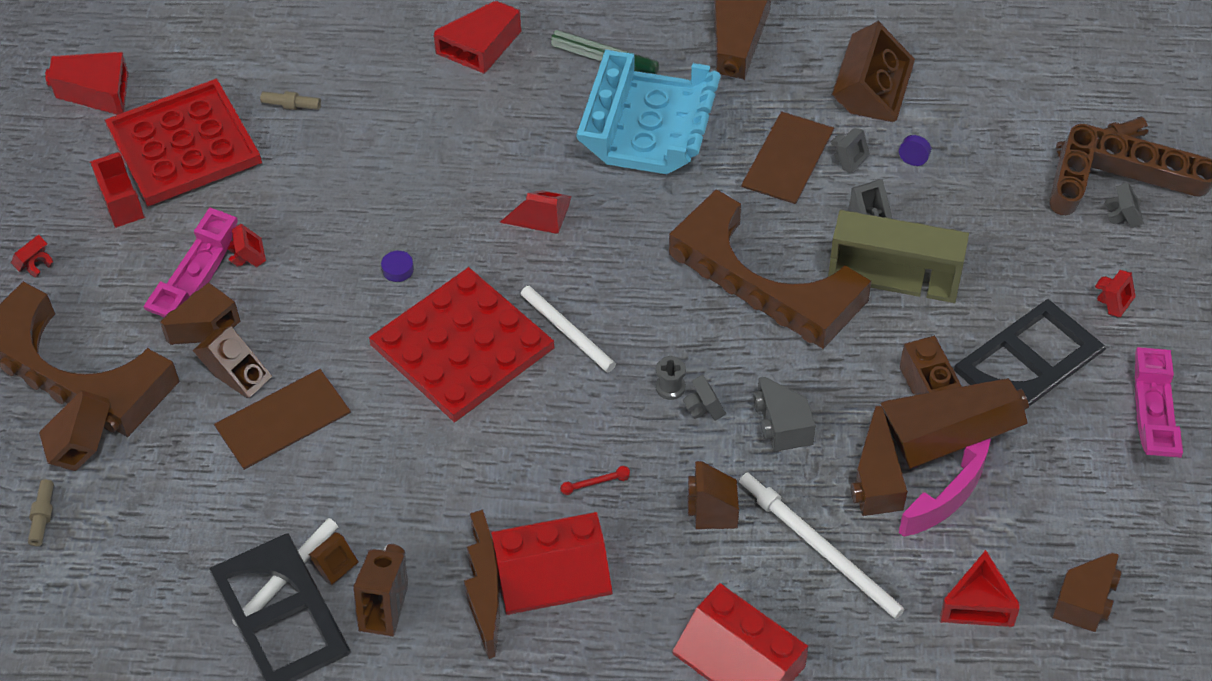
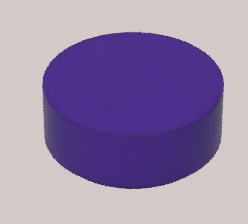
[899,135,931,166]
[381,250,414,282]

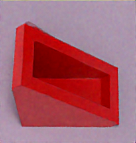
[499,190,571,234]
[940,550,1020,627]

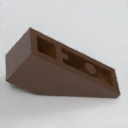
[851,406,907,516]

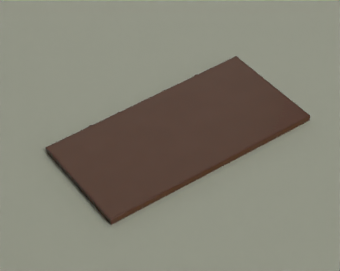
[741,111,834,204]
[214,369,351,470]

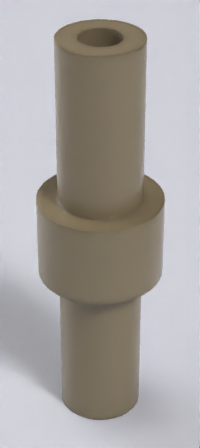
[260,91,321,110]
[28,479,54,546]

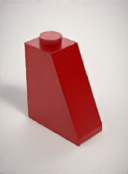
[433,0,521,74]
[45,52,129,115]

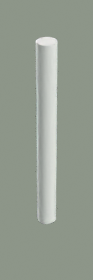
[521,286,616,373]
[232,518,338,627]

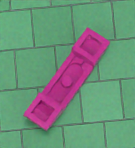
[143,207,238,318]
[1135,347,1183,458]
[899,438,991,537]

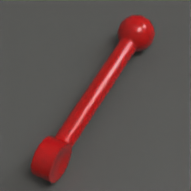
[560,466,630,495]

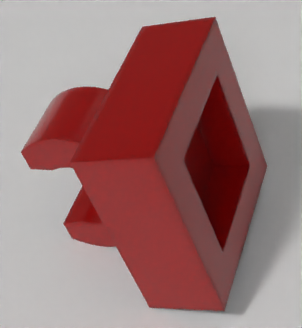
[228,224,266,267]
[11,234,53,277]
[1095,270,1136,317]

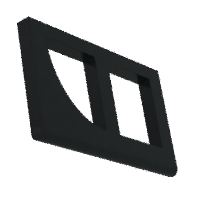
[954,299,1106,406]
[209,533,351,681]

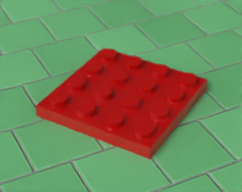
[105,78,262,207]
[369,267,555,423]

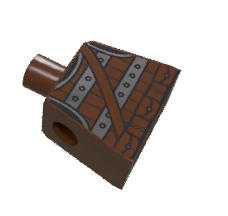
[353,544,408,637]

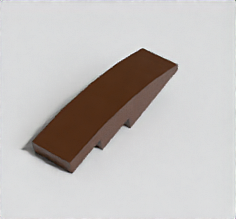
[464,509,500,659]

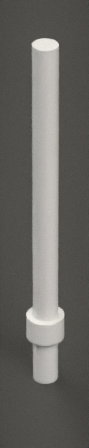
[739,472,905,619]

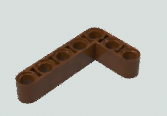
[1049,124,1212,216]

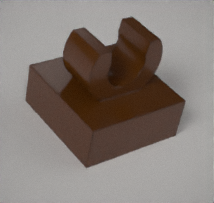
[309,532,358,585]

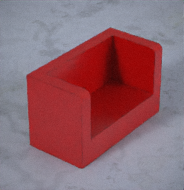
[90,152,145,228]

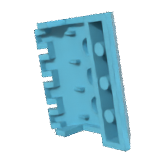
[577,50,721,174]

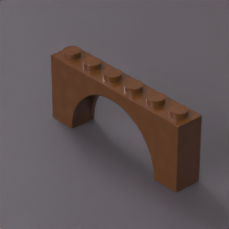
[669,189,872,349]
[0,281,180,437]

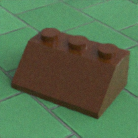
[832,21,915,122]

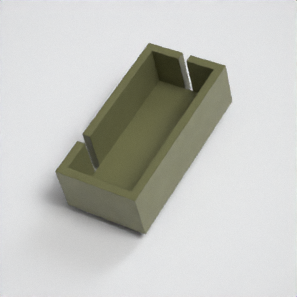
[828,210,969,303]

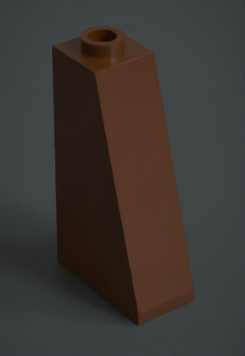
[714,0,771,80]
[881,378,1029,468]

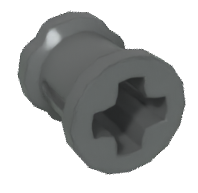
[656,356,686,400]

